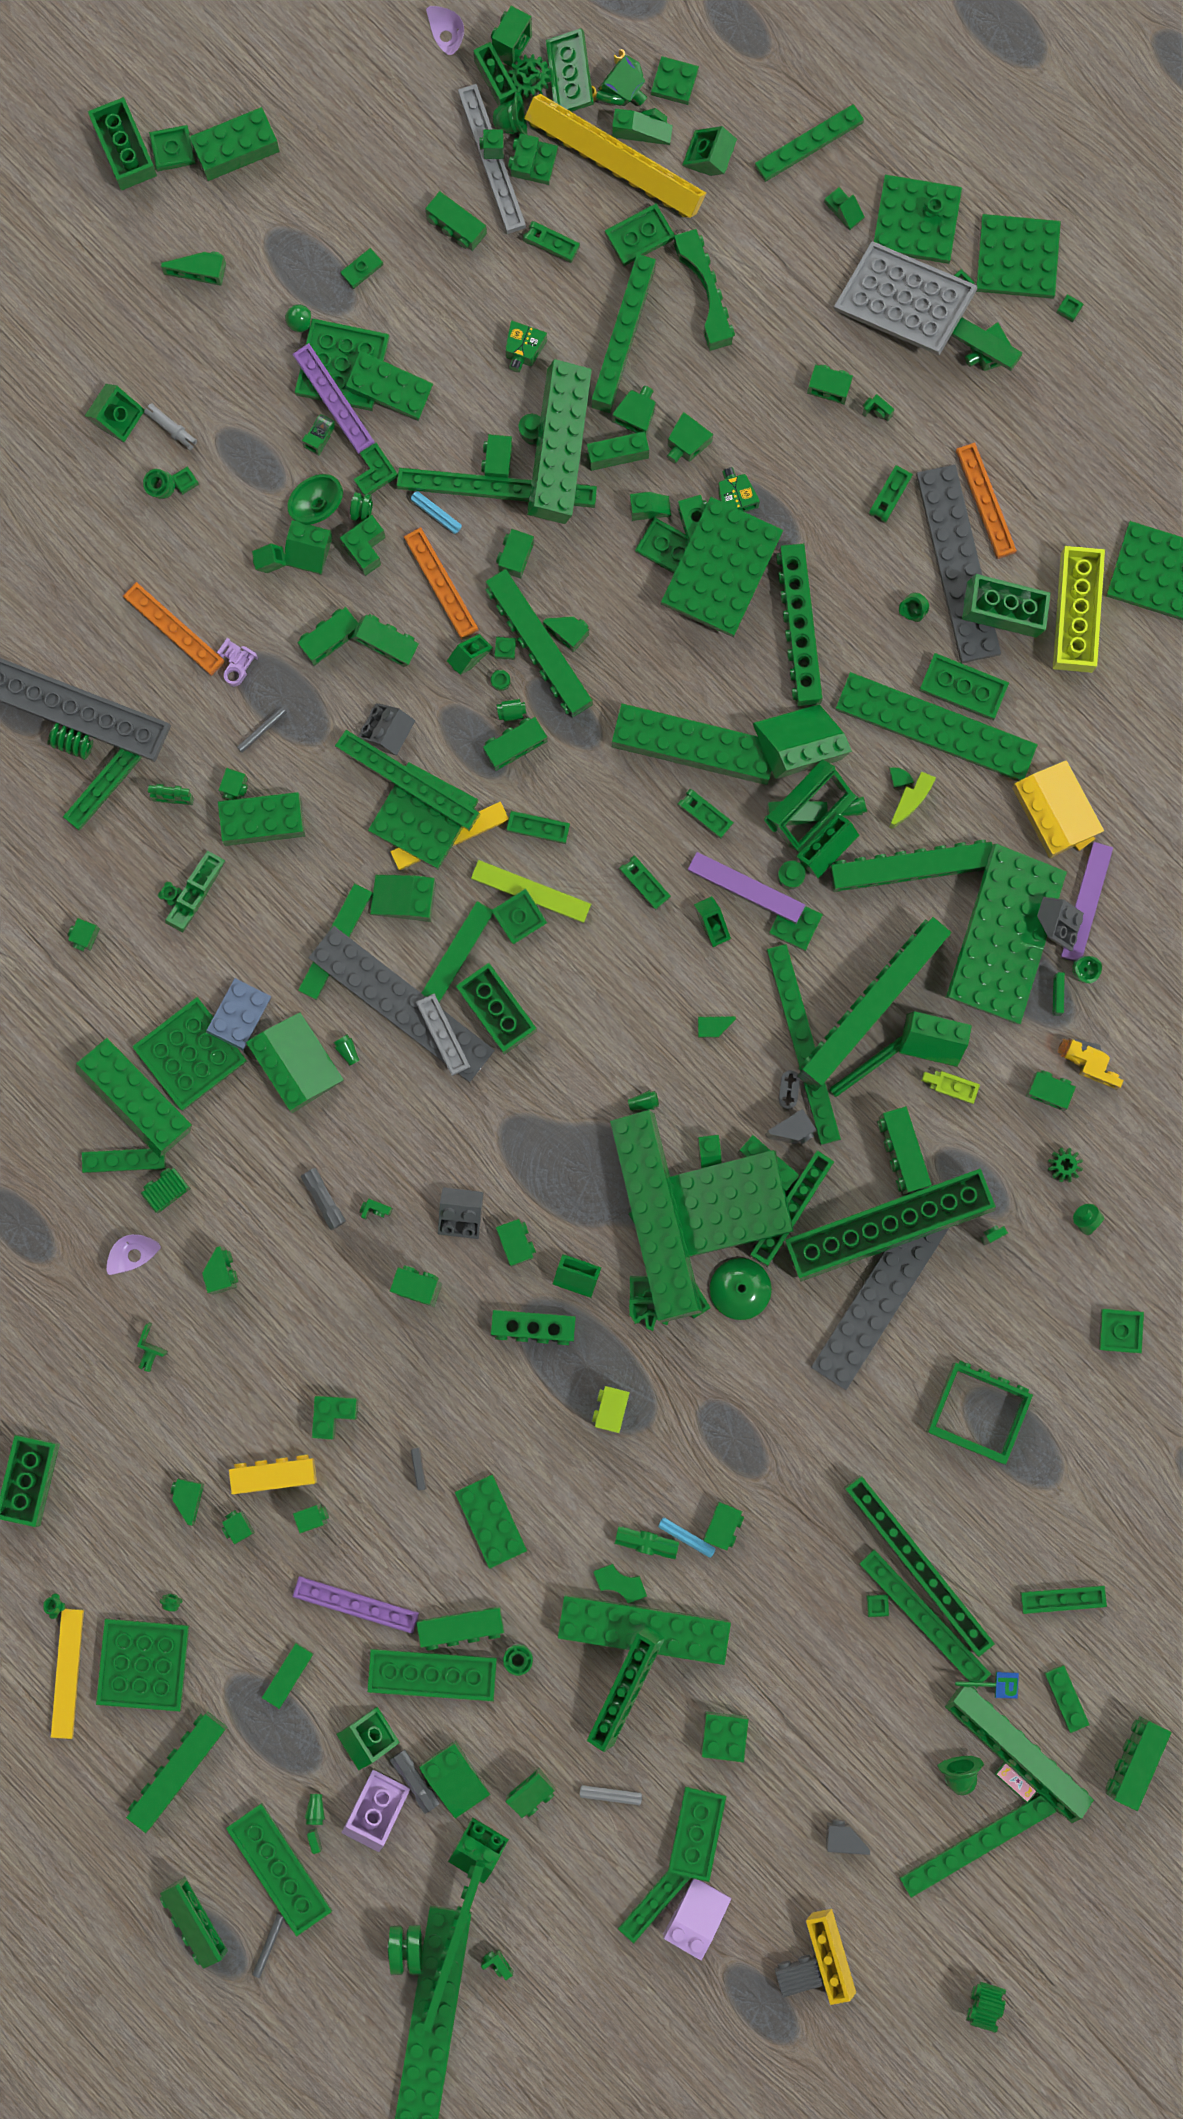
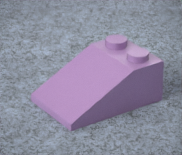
[341,1770,410,1852]
[663,1879,731,1960]

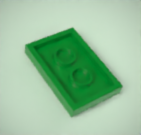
[605,204,674,266]

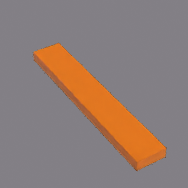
[956,442,1017,559]
[403,527,479,640]
[123,582,225,676]

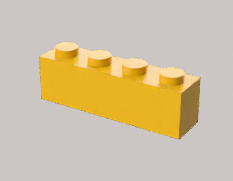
[229,1455,317,1494]
[806,1909,856,2005]

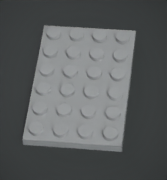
[834,241,977,355]

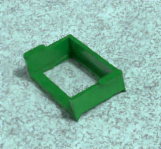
[764,759,857,853]

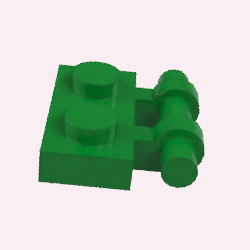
[148,784,194,805]

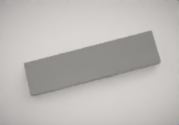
[416,994,470,1076]

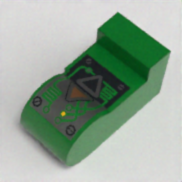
[302,414,336,456]

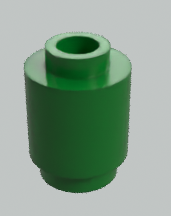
[497,699,527,721]

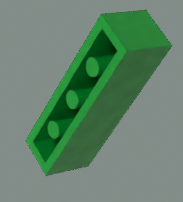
[417,1606,505,1650]

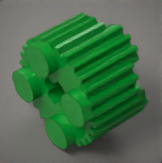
[966,1982,1006,2033]

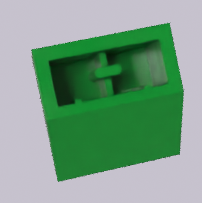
[202,1246,239,1295]
[447,1818,509,1884]

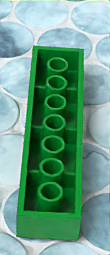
[527,359,592,524]
[611,703,772,785]
[558,1594,731,1665]

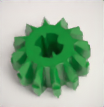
[1048,1148,1083,1183]

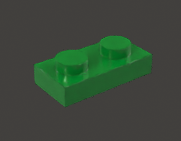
[980,1225,1008,1245]

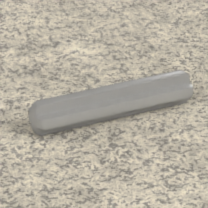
[579,1785,642,1805]

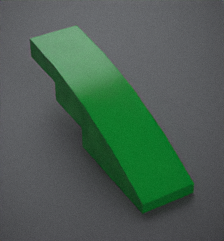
[165,851,225,933]

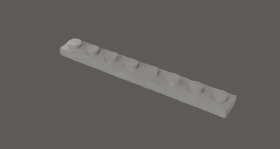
[458,84,526,234]

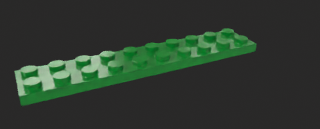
[835,672,1038,781]
[395,1905,472,2119]

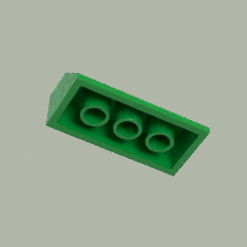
[160,1876,228,1969]

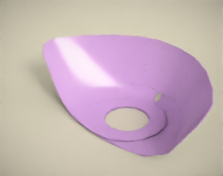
[426,6,464,55]
[106,1234,161,1275]

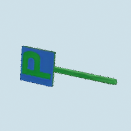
[955,1672,1019,1699]

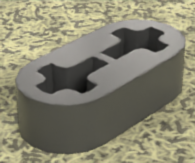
[778,1070,800,1110]

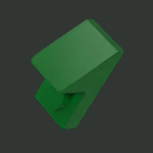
[824,187,865,230]

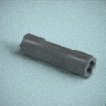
[300,1168,346,1230]
[390,1749,440,1814]

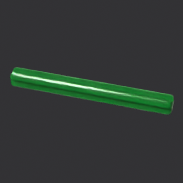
[829,1036,902,1097]

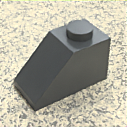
[826,1819,870,1855]

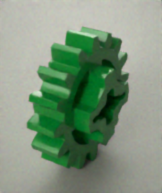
[508,54,551,99]

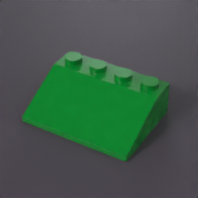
[753,704,852,779]
[246,1012,344,1113]

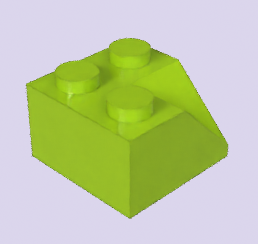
[592,1386,630,1433]

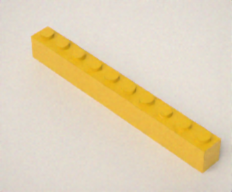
[524,94,706,218]

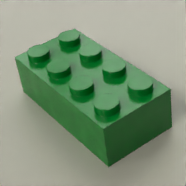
[87,97,157,191]
[189,107,280,181]
[962,574,1051,638]
[218,792,305,846]
[456,963,537,1055]
[877,1106,932,1195]
[389,1265,442,1308]
[0,1435,60,1527]
[1106,1716,1172,1811]

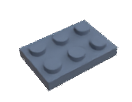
[206,978,271,1050]

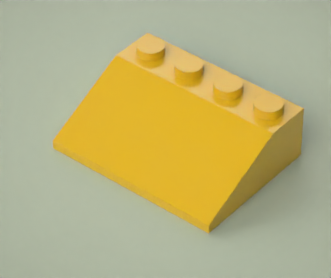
[1012,760,1104,859]

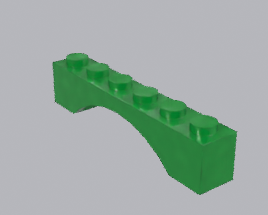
[673,229,735,351]

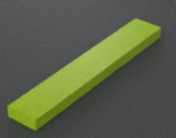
[471,860,591,924]

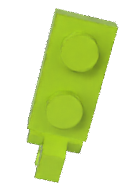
[921,1071,980,1105]

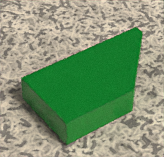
[698,1016,736,1038]

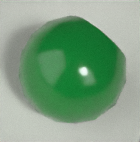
[285,304,311,333]

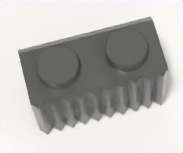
[774,1955,824,1998]

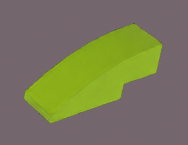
[889,771,936,829]

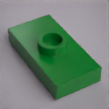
[340,248,384,289]

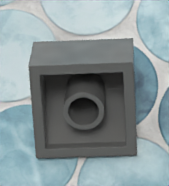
[765,1109,816,1145]

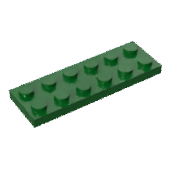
[367,1649,497,1701]
[226,1803,333,1937]

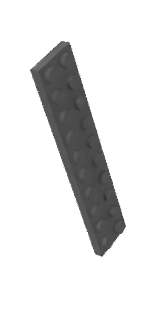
[916,464,1001,663]
[0,658,171,762]
[308,926,495,1083]
[811,1228,949,1390]

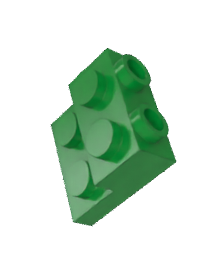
[508,133,558,185]

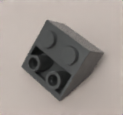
[358,703,415,756]
[1037,897,1084,951]
[438,1187,484,1239]

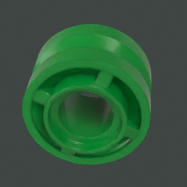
[143,469,175,499]
[350,492,373,522]
[503,1644,533,1676]

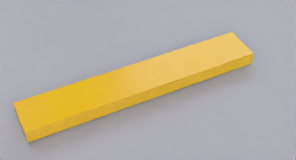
[390,801,509,871]
[51,1608,84,1739]

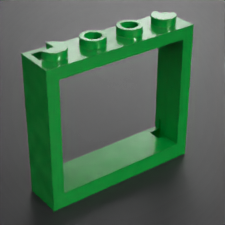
[926,1361,1033,1465]

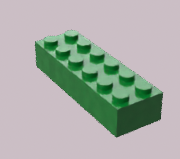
[75,1038,192,1158]

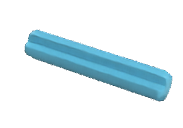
[411,491,462,534]
[658,1518,715,1558]

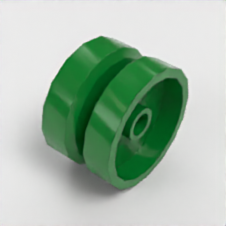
[388,1925,422,1975]

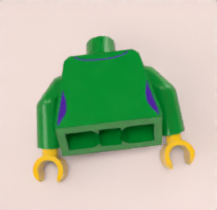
[592,49,647,106]

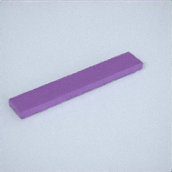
[293,343,375,454]
[1060,842,1113,962]
[688,852,805,924]
[293,1576,419,1634]

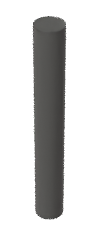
[237,707,287,753]
[252,1913,284,1978]

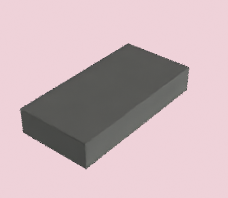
[411,1447,427,1491]

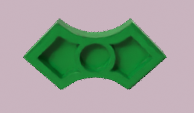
[593,1564,647,1603]

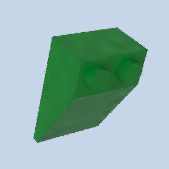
[370,875,436,922]
[419,1740,490,1819]

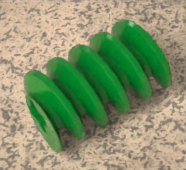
[47,723,94,760]

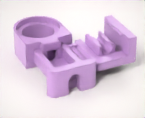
[217,638,258,687]

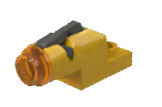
[1057,1038,1124,1090]

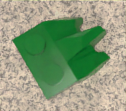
[629,1276,669,1331]

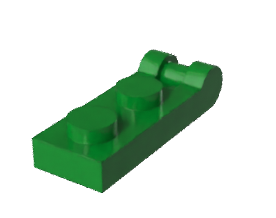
[522,221,580,263]
[868,465,913,523]
[677,789,734,839]
[618,855,671,911]

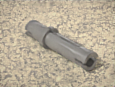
[144,403,197,450]

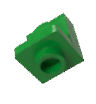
[862,394,895,422]
[359,1198,393,1220]
[481,1950,514,1980]

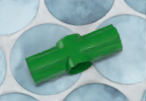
[614,1526,679,1559]

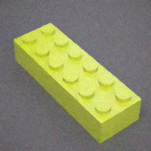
[1053,546,1105,673]

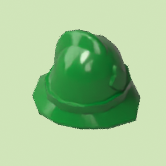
[493,92,527,135]
[937,1756,984,1796]

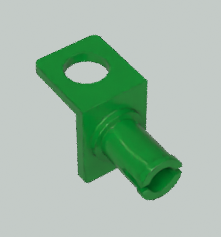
[137,1322,168,1372]

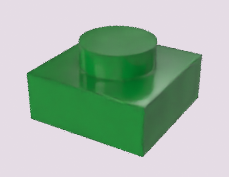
[495,637,516,660]

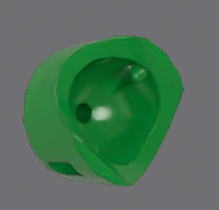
[518,413,540,444]
[899,593,929,622]
[778,861,806,890]
[1072,956,1102,983]
[1073,1203,1105,1235]

